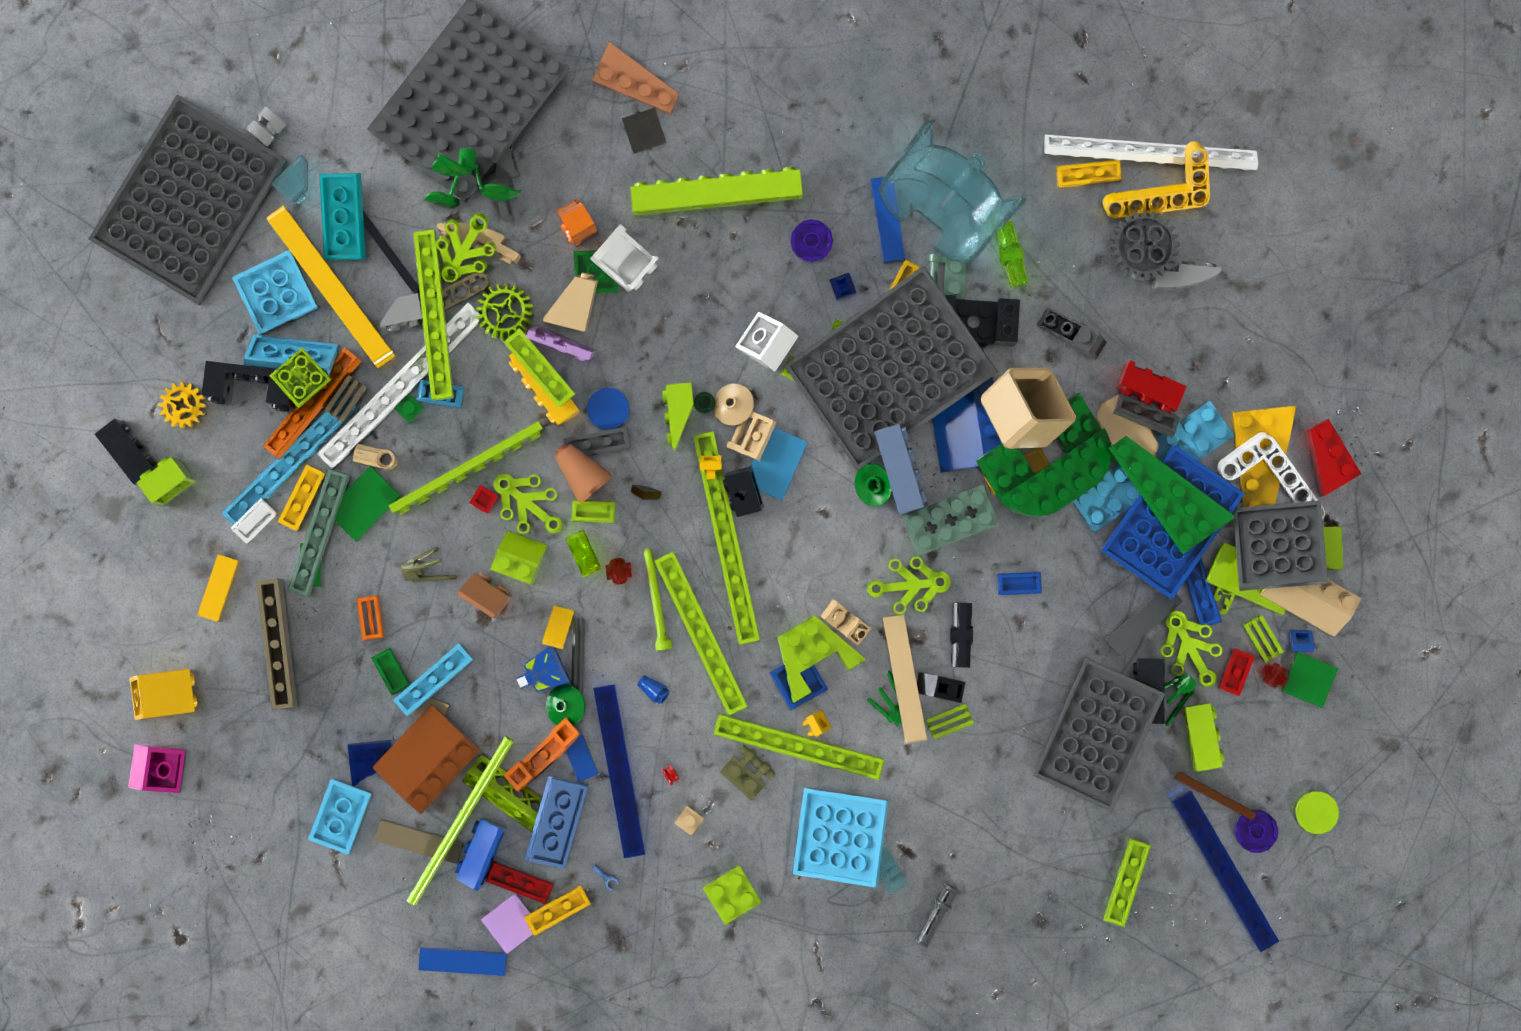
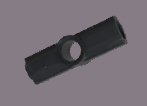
[950,603,973,668]

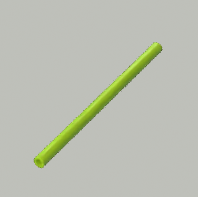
[407,736,514,906]

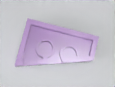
[526,325,595,361]

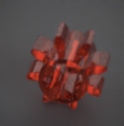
[605,558,632,585]
[1261,662,1289,689]

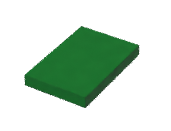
[335,466,401,542]

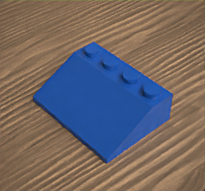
[932,377,1002,473]

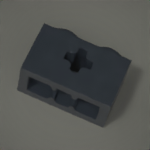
[723,466,764,517]

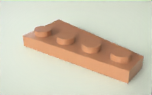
[592,42,679,115]

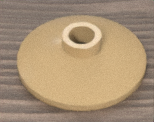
[713,384,754,426]

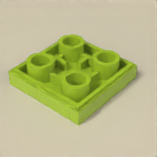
[269,347,331,408]

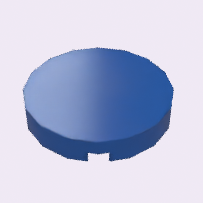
[587,388,630,430]

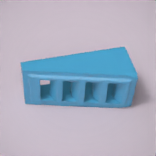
[417,380,464,408]

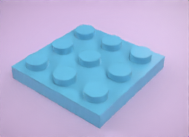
[232,250,318,335]

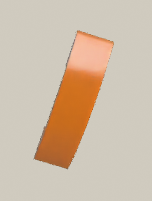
[504,718,580,792]

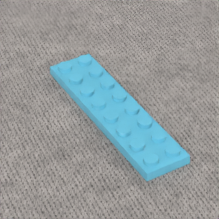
[1072,401,1235,533]

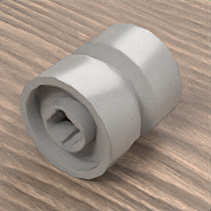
[246,106,287,147]

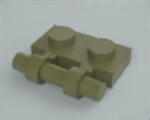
[720,745,776,801]

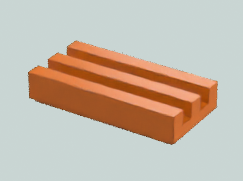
[356,595,385,641]

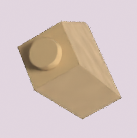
[543,272,598,332]

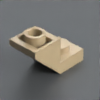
[820,599,871,646]

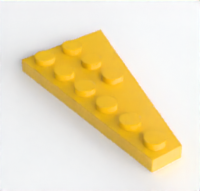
[1231,406,1296,507]

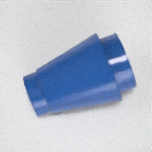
[637,675,670,705]

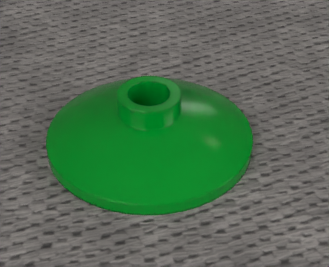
[855,464,892,506]
[546,684,585,725]

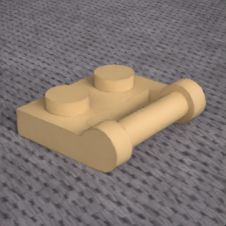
[726,412,777,461]

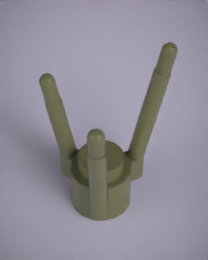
[401,547,457,583]

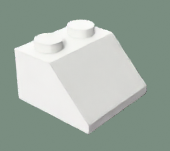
[735,312,799,372]

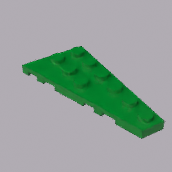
[1107,436,1235,554]

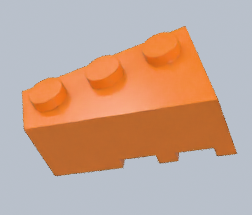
[555,198,598,247]

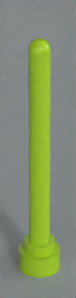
[644,549,673,651]

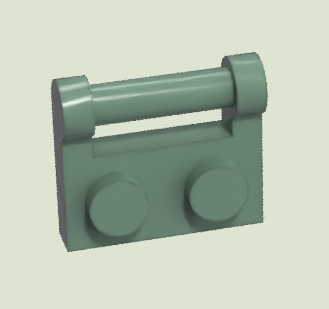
[928,254,967,300]

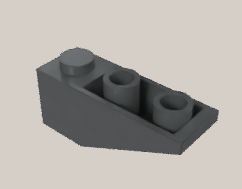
[1037,307,1107,360]

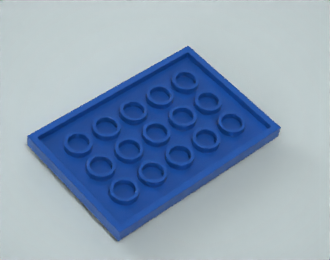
[1100,445,1245,600]

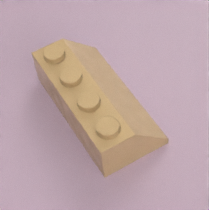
[1260,580,1362,636]

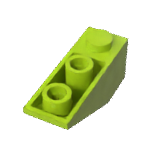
[662,382,694,450]

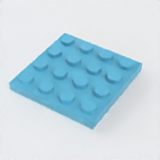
[793,788,889,888]

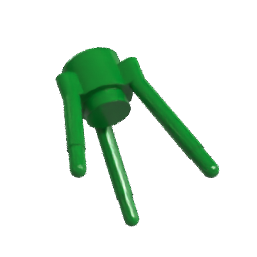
[867,671,902,726]
[1165,673,1198,726]

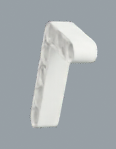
[1217,432,1325,519]

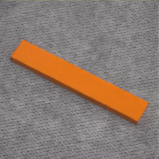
[263,348,361,460]

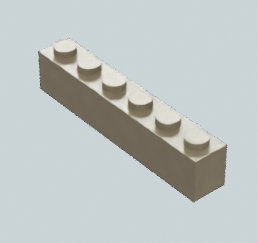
[256,578,298,710]

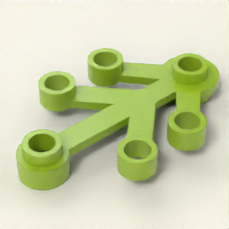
[436,213,496,283]
[494,473,563,534]
[867,556,951,614]
[1161,611,1223,687]

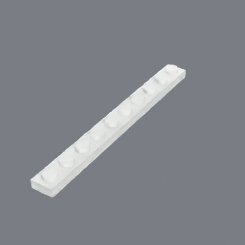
[1044,135,1259,170]
[317,303,482,469]

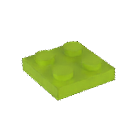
[703,865,762,925]

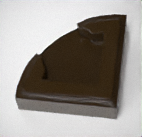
[631,485,661,500]

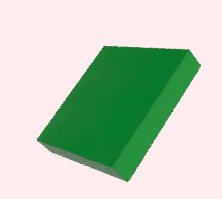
[573,250,618,294]
[1281,652,1338,708]

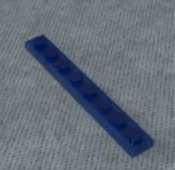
[593,684,646,858]
[1172,791,1279,952]

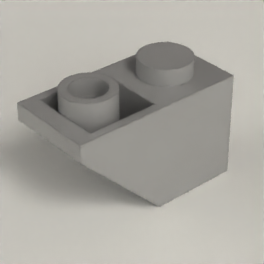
[380,293,423,332]

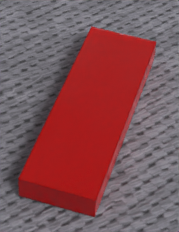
[485,861,554,904]

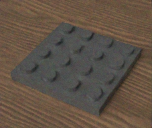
[1233,500,1328,591]

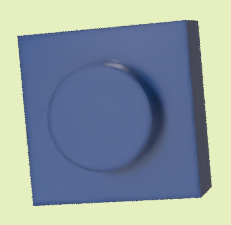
[1289,630,1315,652]

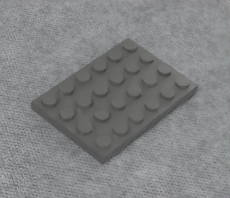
[1033,658,1166,812]

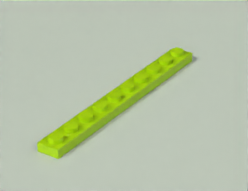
[693,431,760,645]

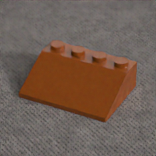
[372,704,480,814]

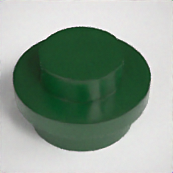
[694,392,715,413]

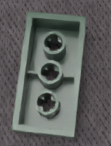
[902,485,999,557]

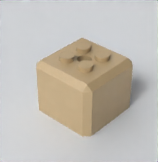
[981,367,1076,449]

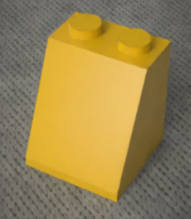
[130,669,197,720]

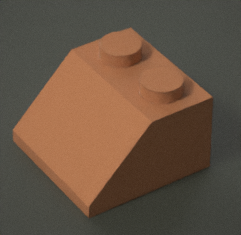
[457,572,511,619]

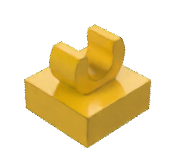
[700,456,722,479]
[802,709,832,737]

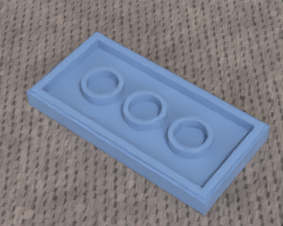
[524,776,588,869]

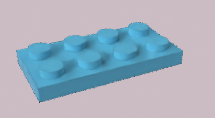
[244,335,338,375]

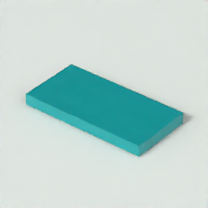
[319,173,366,259]

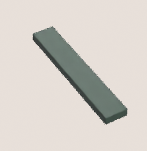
[288,468,350,597]

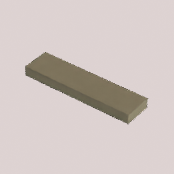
[374,819,464,864]

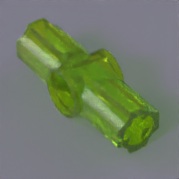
[994,221,1028,288]

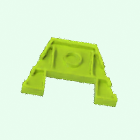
[777,615,865,703]

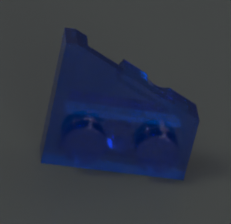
[347,740,392,786]

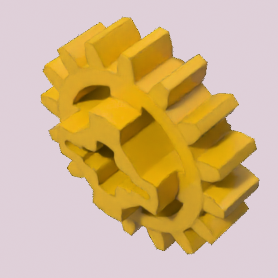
[158,382,207,429]

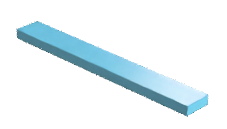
[221,393,360,525]

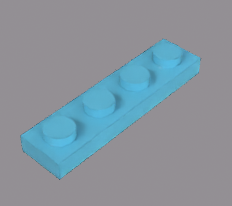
[393,643,473,717]

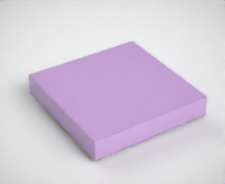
[481,893,532,954]

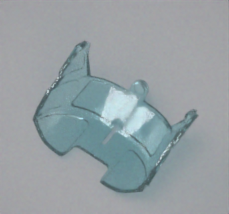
[878,119,1026,263]

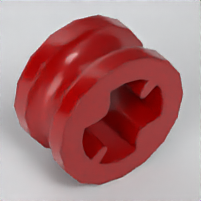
[662,764,680,786]

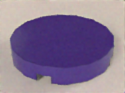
[791,219,833,263]
[1234,810,1278,853]

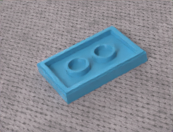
[751,428,807,501]

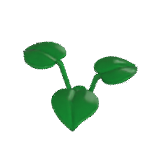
[424,148,521,208]

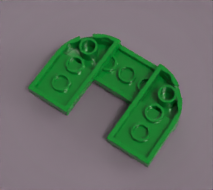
[975,393,1111,517]

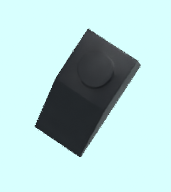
[917,672,966,703]

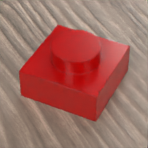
[469,485,499,514]

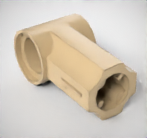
[353,444,398,470]

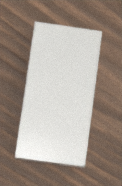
[231,498,277,544]

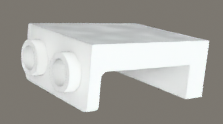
[590,224,658,293]

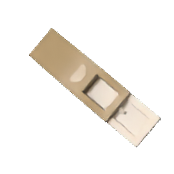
[436,222,521,264]

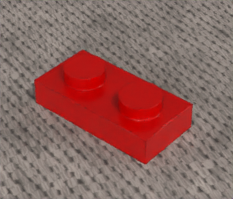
[1218,648,1255,696]

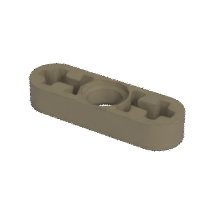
[442,272,490,311]

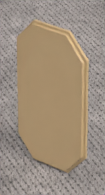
[1096,395,1159,457]

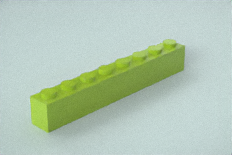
[630,167,803,216]

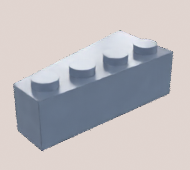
[874,424,928,514]

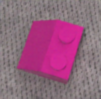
[128,744,186,793]

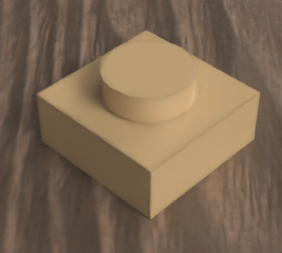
[674,805,704,836]

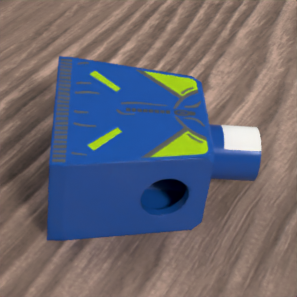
[516,646,571,692]

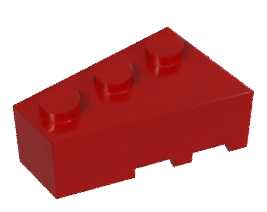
[1115,360,1187,413]
[1305,419,1361,497]

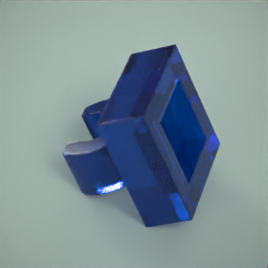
[829,273,856,301]

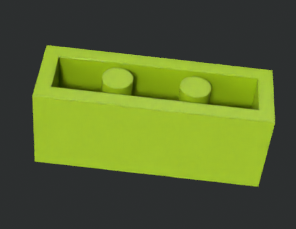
[1182,703,1225,772]

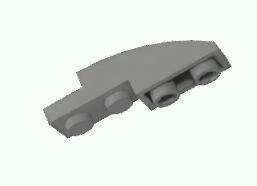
[1132,261,1222,290]

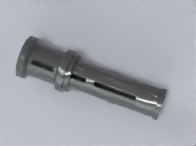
[916,883,961,948]

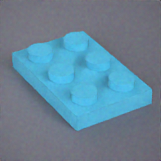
[308,778,372,855]

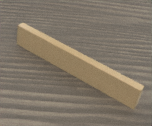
[883,614,927,744]

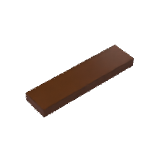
[1174,772,1256,821]

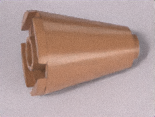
[555,443,612,503]

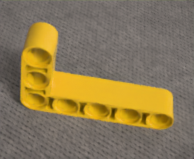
[1102,141,1210,218]

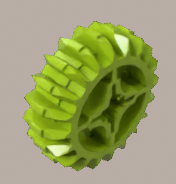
[476,283,534,341]

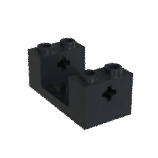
[945,295,1020,346]
[201,361,295,412]

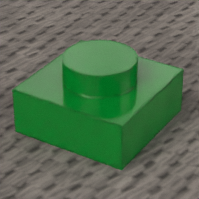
[394,393,425,423]

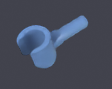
[592,865,619,891]

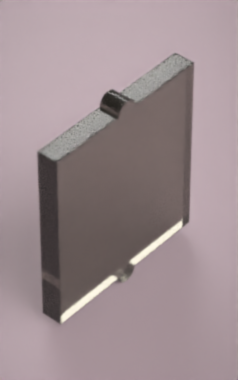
[622,107,667,154]

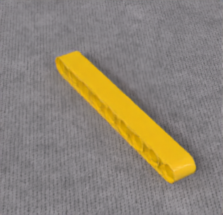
[266,205,395,368]

